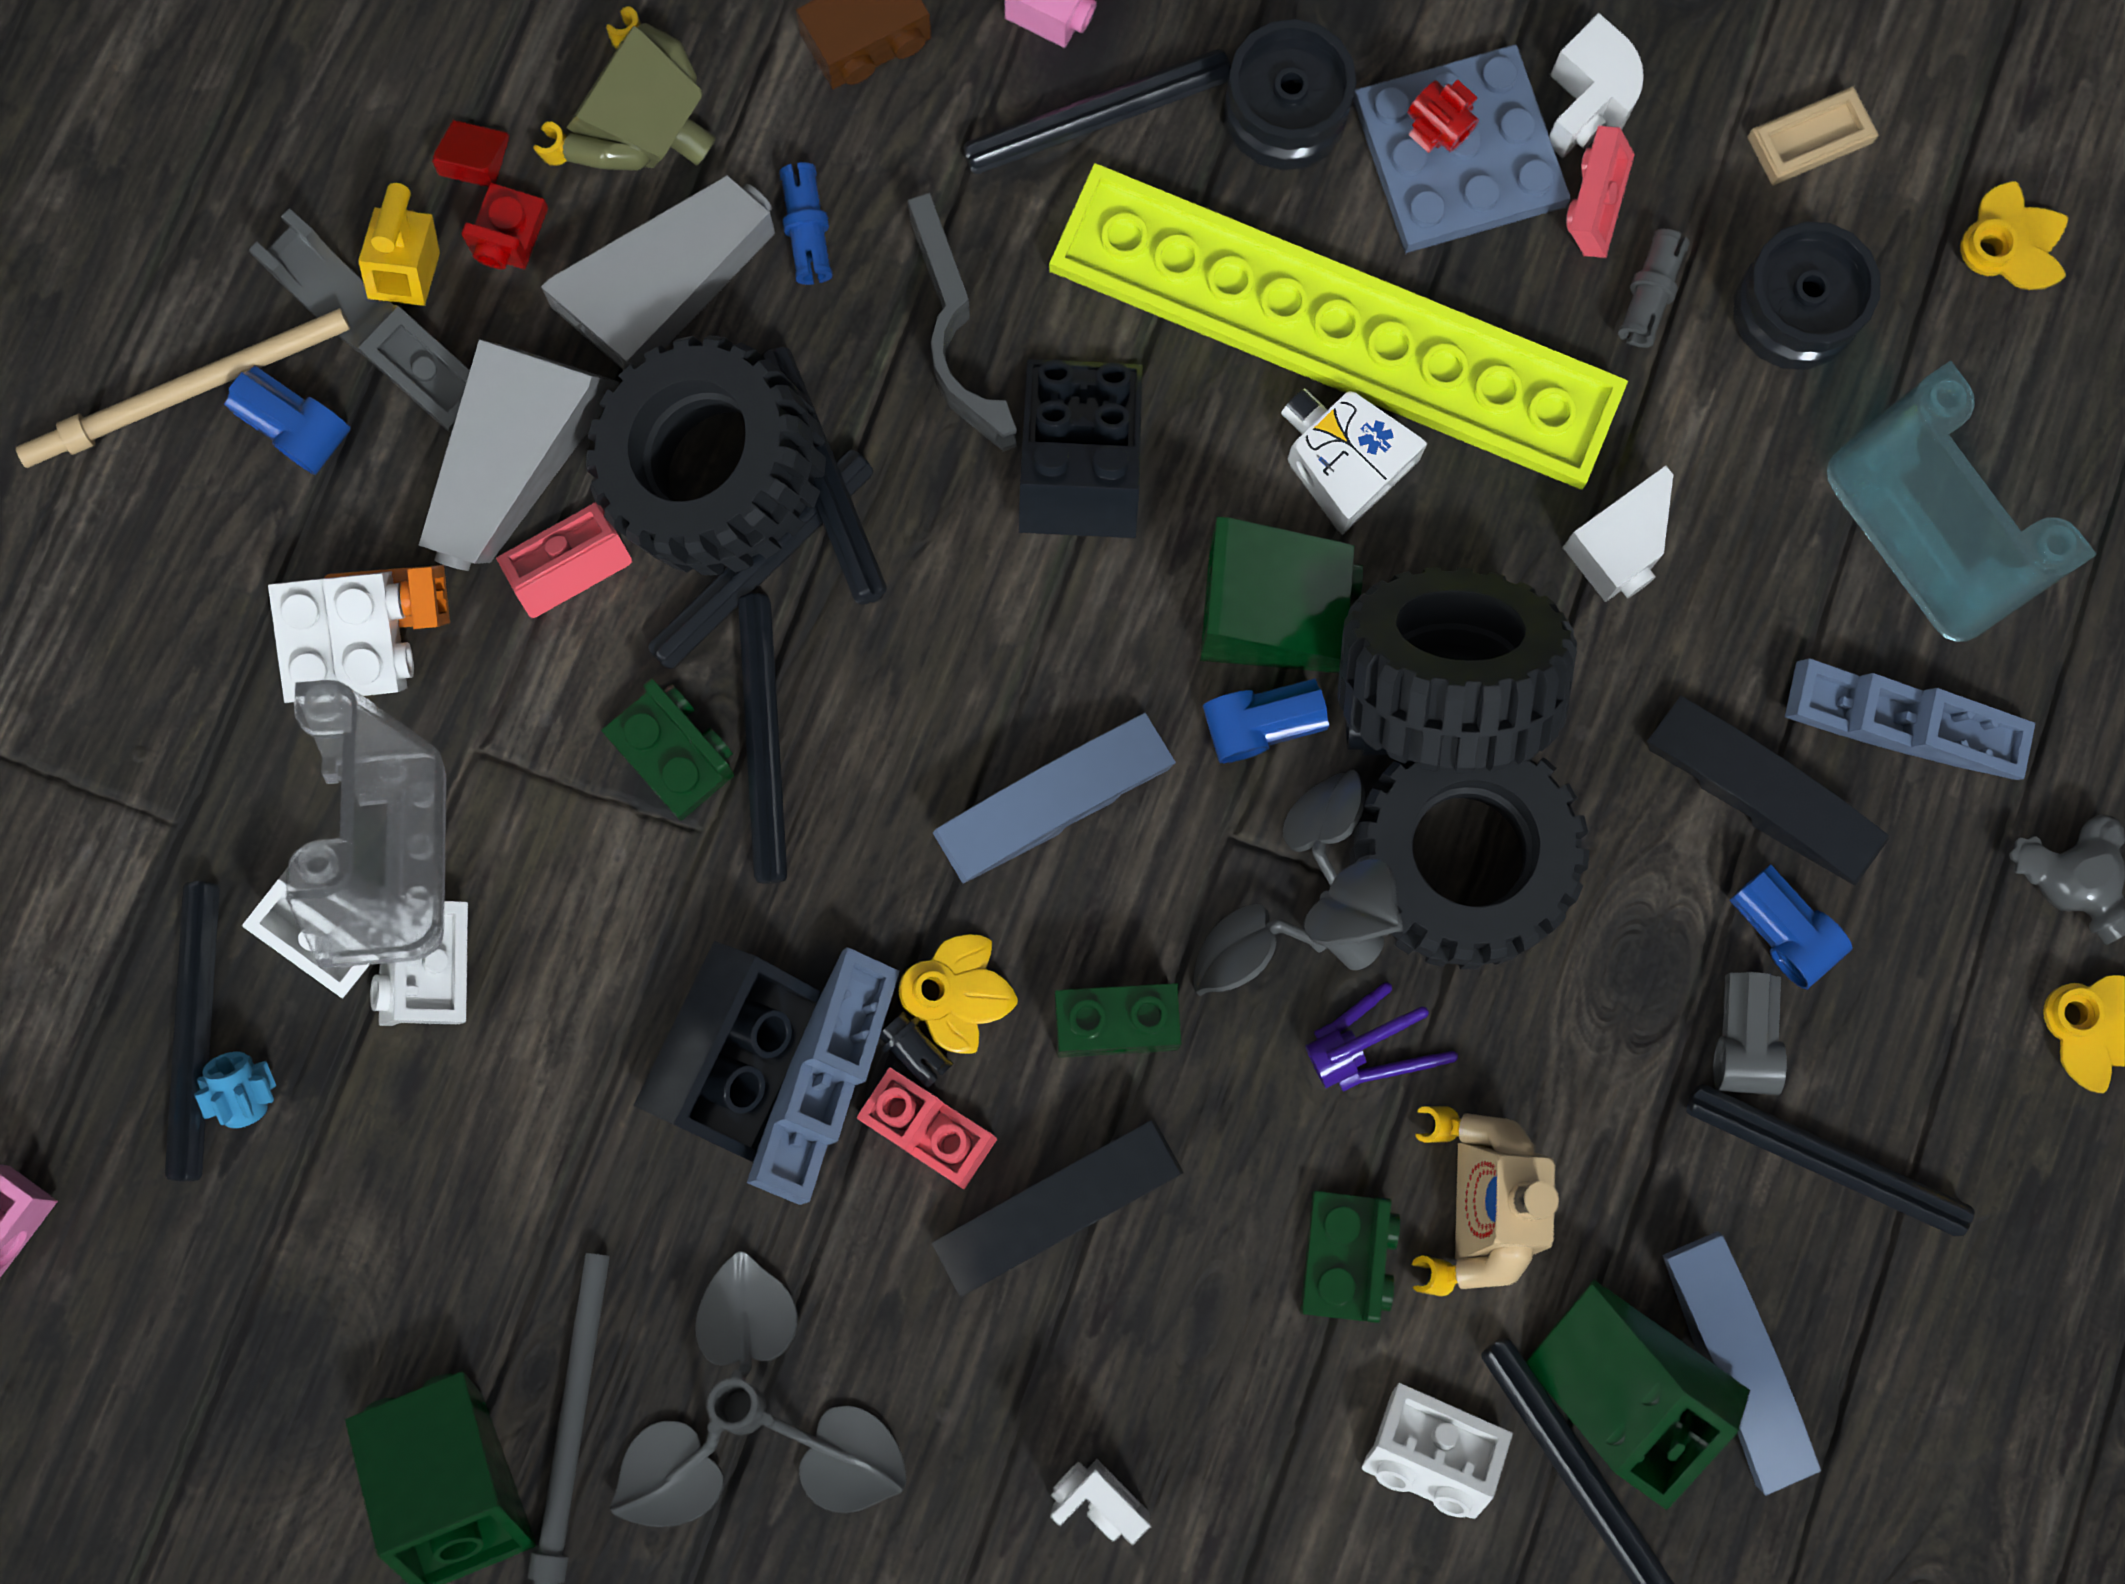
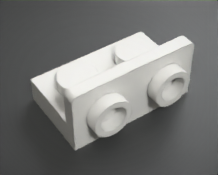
[370,899,468,1026]
[1362,1383,1513,1519]
[1051,1459,1150,1545]

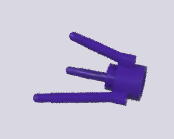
[1305,982,1458,1092]

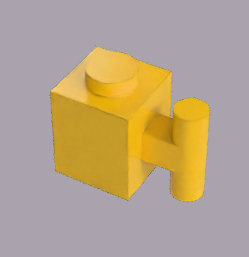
[358,183,440,306]

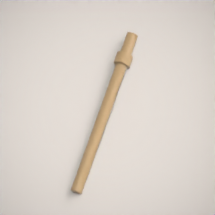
[16,308,351,468]

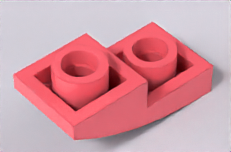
[856,1067,997,1190]

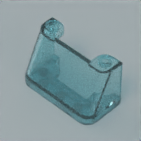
[1827,361,2097,642]

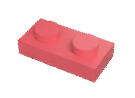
[1567,126,1634,258]

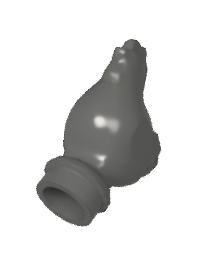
[2009,814,2125,945]

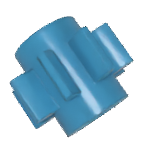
[194,1052,276,1128]

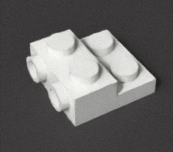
[268,571,414,703]

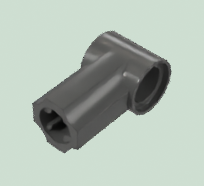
[1713,972,1787,1095]

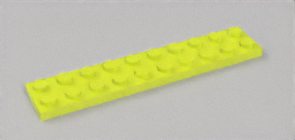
[1049,163,1628,490]

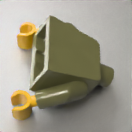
[533,7,716,171]

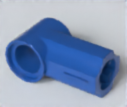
[224,365,351,475]
[1203,679,1329,763]
[1729,865,1853,990]

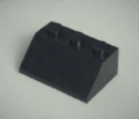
[633,941,822,1163]

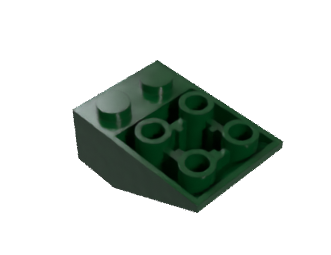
[1526,1280,1750,1510]

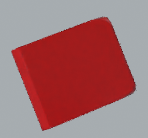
[432,120,510,187]

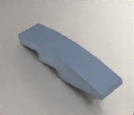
[1785,658,2035,780]
[933,713,1176,884]
[747,948,900,1205]
[1663,1231,1821,1496]

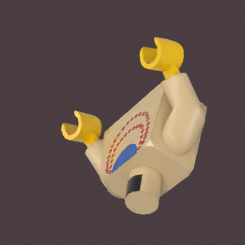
[1412,1106,1559,1296]

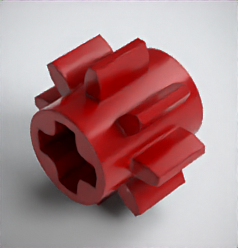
[1407,79,1479,153]

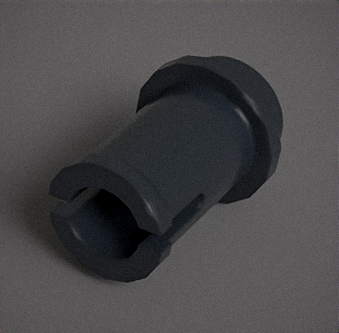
[879,1012,954,1090]

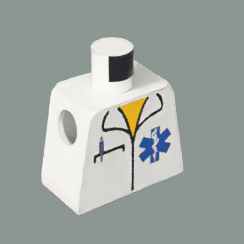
[1281,388,1427,535]

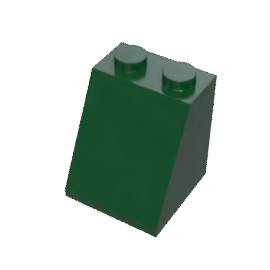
[1200,517,1363,673]
[345,1371,537,1584]

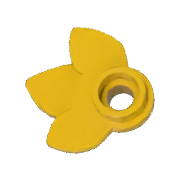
[1960,181,2068,290]
[899,934,1018,1054]
[2043,975,2125,1094]

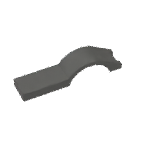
[908,193,1017,451]
[249,208,470,433]

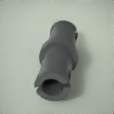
[1618,229,1690,348]

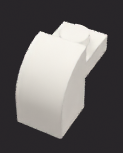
[1549,13,1643,158]

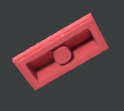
[496,502,632,618]

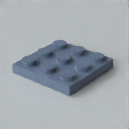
[1353,45,1571,253]

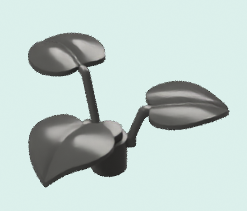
[1194,769,1403,997]
[610,1252,906,1527]

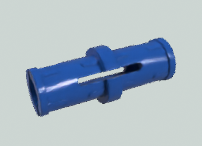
[779,162,833,285]

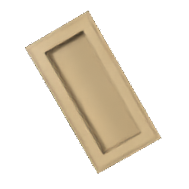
[1748,87,1879,186]

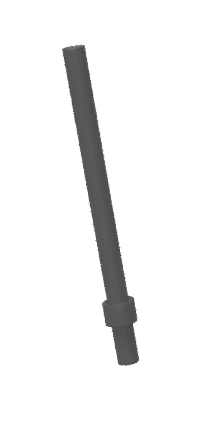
[528,1253,610,1584]

